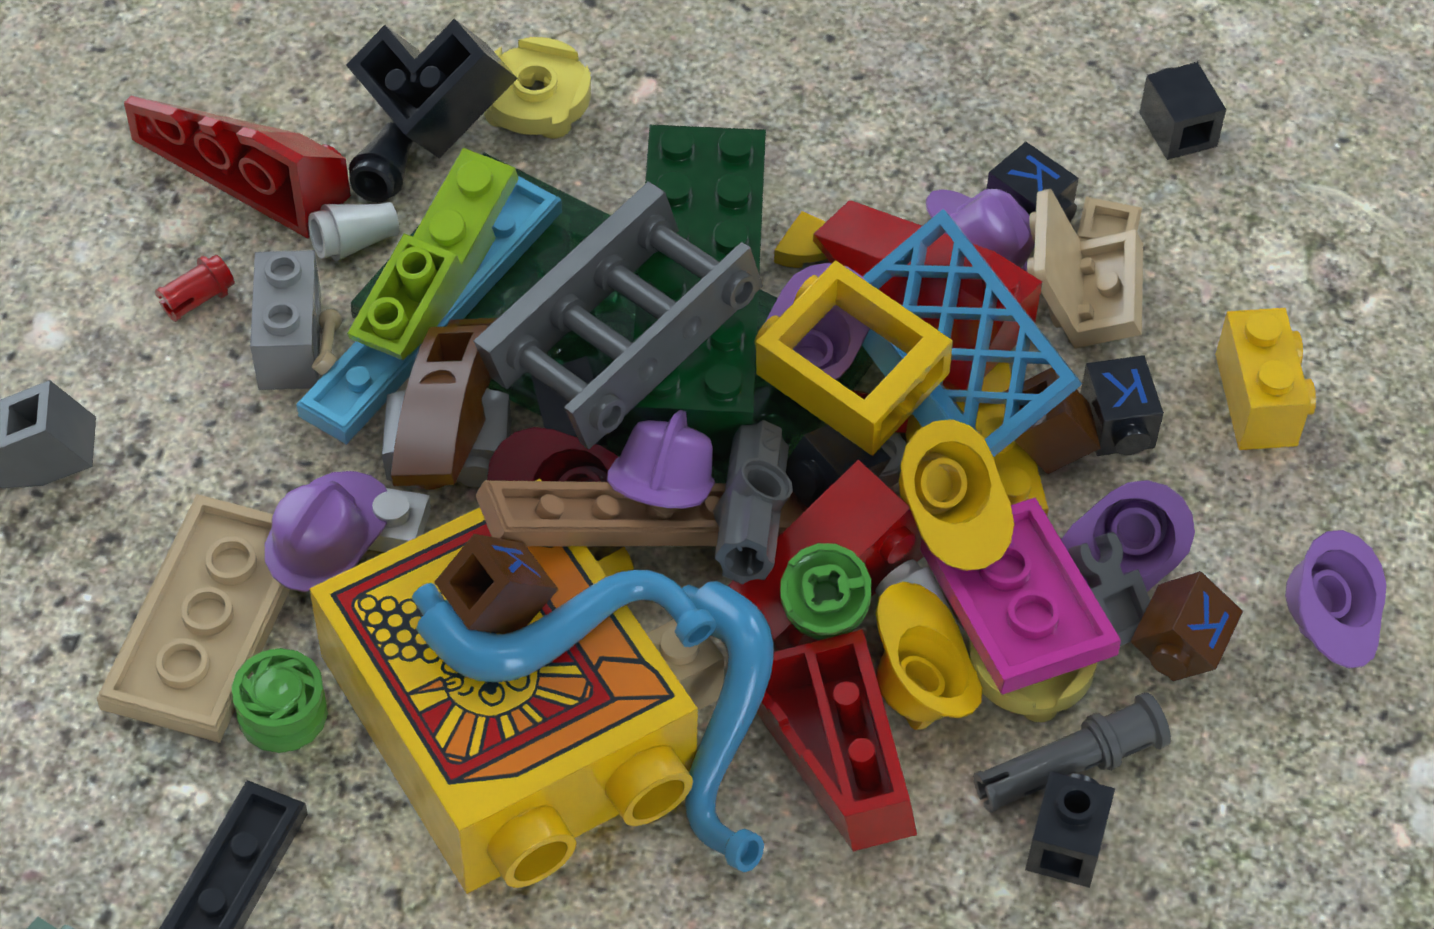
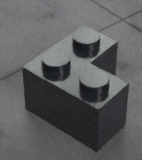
[346,18,518,159]

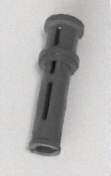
[973,692,1171,813]

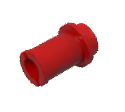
[155,254,235,322]

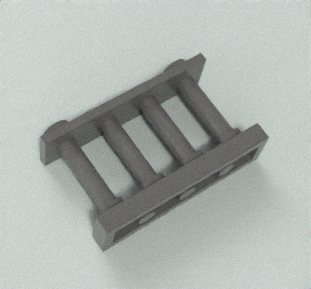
[473,181,763,450]

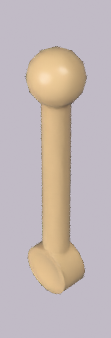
[311,309,342,375]

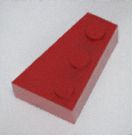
[728,460,924,651]
[757,629,917,852]

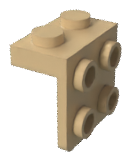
[1027,189,1143,349]

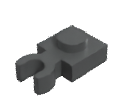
[1068,532,1150,646]

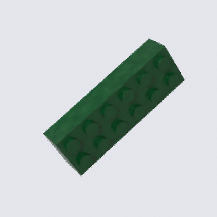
[628,124,766,455]

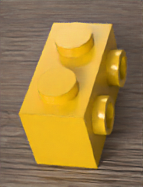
[1215,307,1316,450]

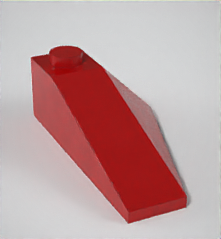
[124,95,351,239]
[813,200,1042,391]

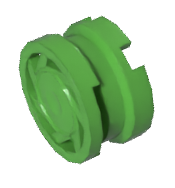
[781,543,871,640]
[231,648,328,753]

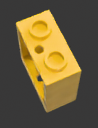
[755,260,953,456]

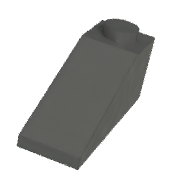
[0,380,96,488]

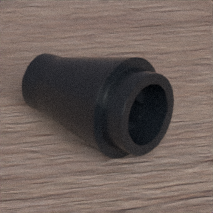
[349,122,413,203]

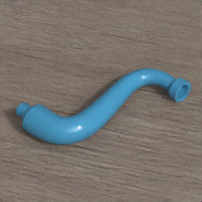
[412,570,717,682]
[682,581,774,872]

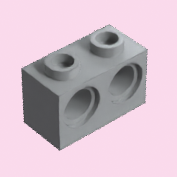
[250,250,321,390]

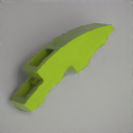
[347,148,519,360]

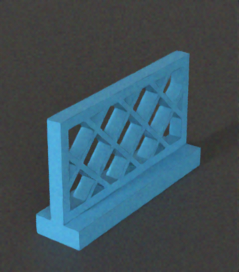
[862,209,1082,457]

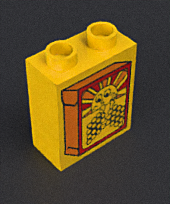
[309,479,698,894]

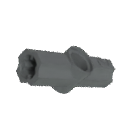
[713,420,793,584]

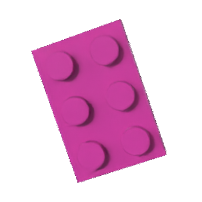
[920,497,1121,695]

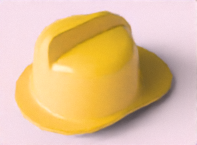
[899,419,1014,571]
[875,581,983,730]

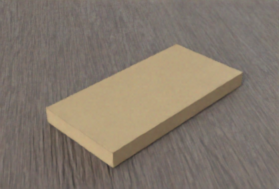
[96,494,290,743]

